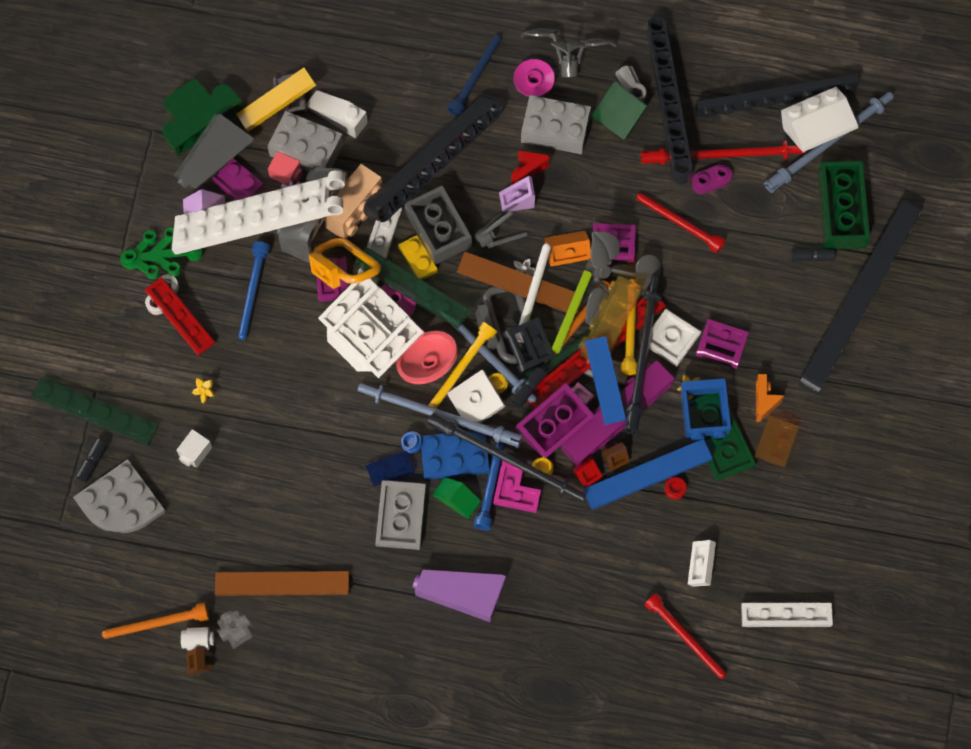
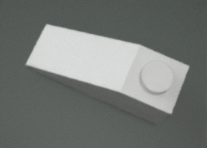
[306,91,367,138]

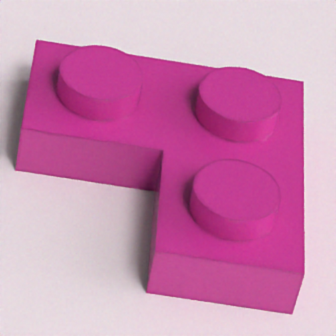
[493,461,541,513]

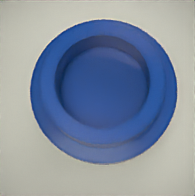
[401,431,423,453]

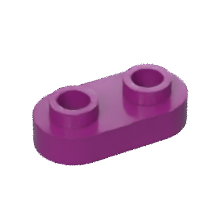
[691,165,732,194]

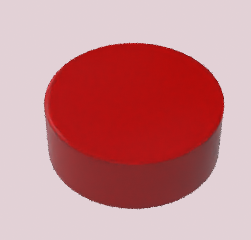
[664,477,687,500]

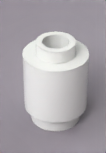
[181,627,214,651]

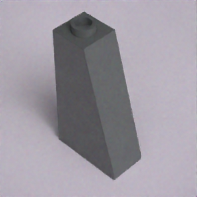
[174,114,254,189]

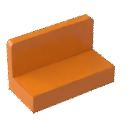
[544,231,591,267]

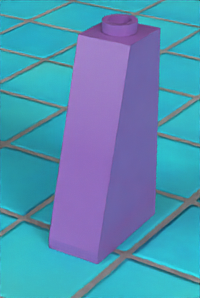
[413,570,506,622]

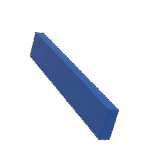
[583,439,712,510]

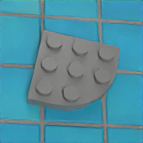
[73,459,165,533]

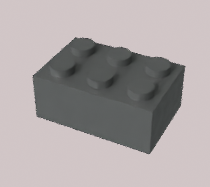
[405,186,472,265]

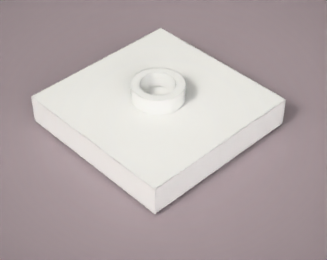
[649,309,701,367]
[447,370,505,430]

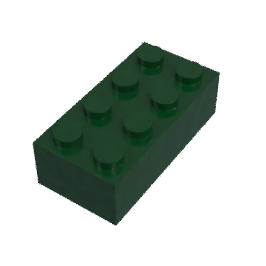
[817,161,870,249]

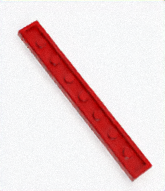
[527,298,666,410]

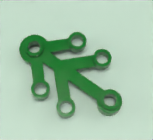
[120,228,203,280]

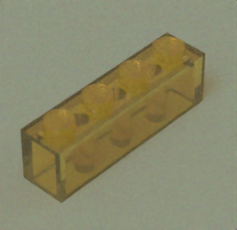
[579,276,642,359]

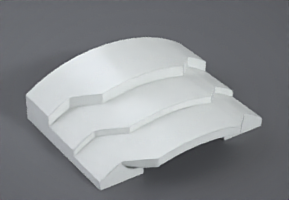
[318,278,425,378]

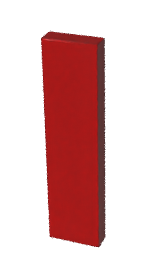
[145,277,215,356]

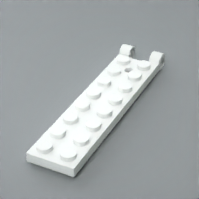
[172,171,345,255]

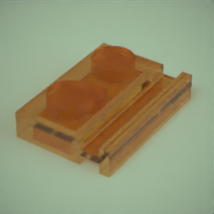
[755,416,799,467]

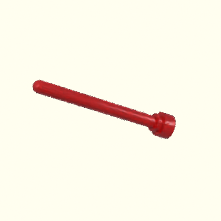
[636,193,726,254]
[644,593,726,679]

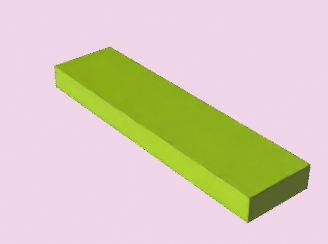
[552,270,592,354]

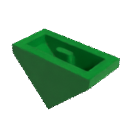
[432,477,481,520]

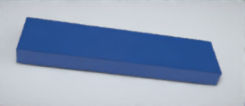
[585,336,626,425]

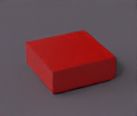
[573,457,603,488]

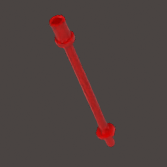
[641,141,806,165]

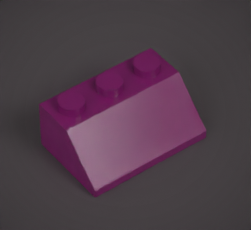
[515,383,594,458]

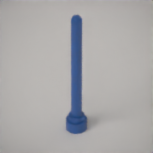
[238,242,270,340]
[473,442,504,530]

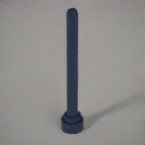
[447,34,501,117]

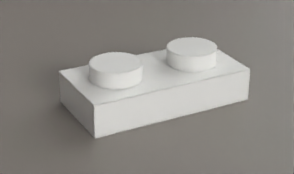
[688,540,716,587]

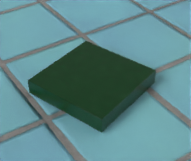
[592,82,649,140]

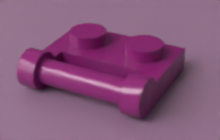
[593,223,635,263]
[696,319,749,369]

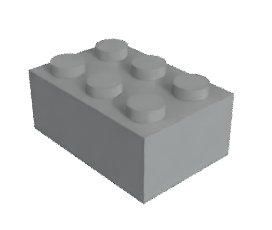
[521,95,591,154]
[268,111,344,172]

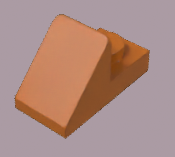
[756,374,784,422]

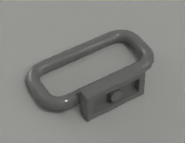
[475,286,531,364]

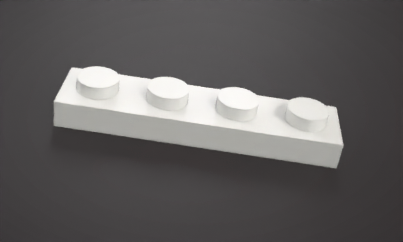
[741,603,833,627]

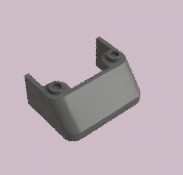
[277,167,347,263]

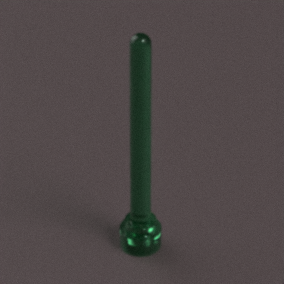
[523,320,609,379]

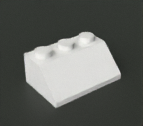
[781,87,858,152]

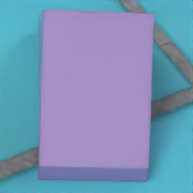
[499,176,535,212]
[183,189,225,214]

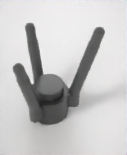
[473,211,528,249]

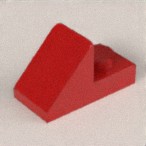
[511,151,550,185]

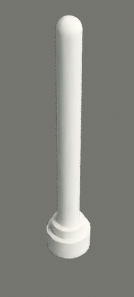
[515,243,551,343]

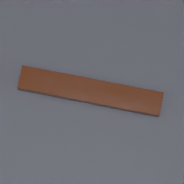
[457,251,584,316]
[215,571,349,596]

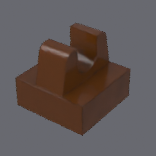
[602,442,630,471]
[187,648,213,675]

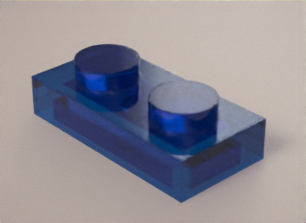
[366,451,414,487]

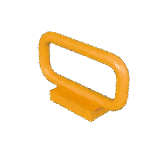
[308,238,381,289]

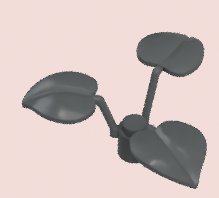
[521,28,616,77]
[586,231,661,325]

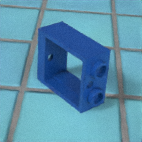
[680,379,731,440]

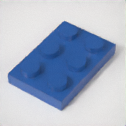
[421,431,489,480]

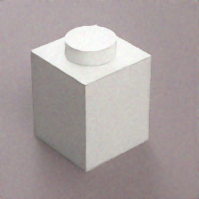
[177,430,212,468]

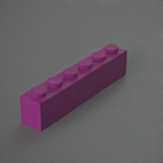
[561,360,675,466]

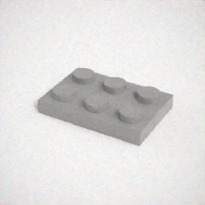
[375,480,426,550]

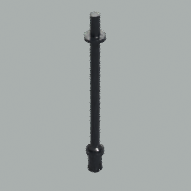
[624,276,661,434]
[427,412,587,502]

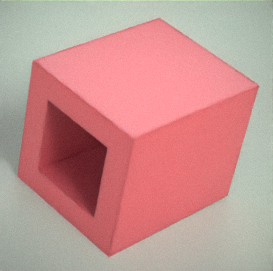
[268,152,302,186]

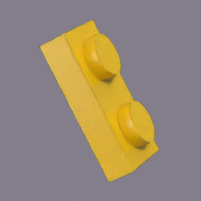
[399,235,438,282]

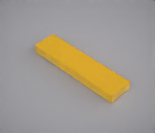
[236,68,316,132]

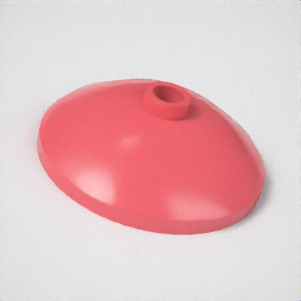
[396,331,458,384]

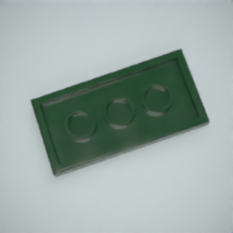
[681,393,757,482]

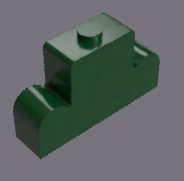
[162,79,243,157]

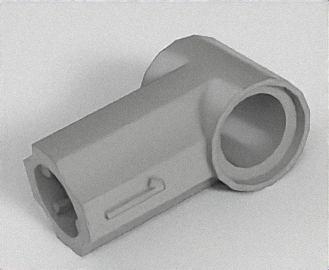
[616,65,646,102]

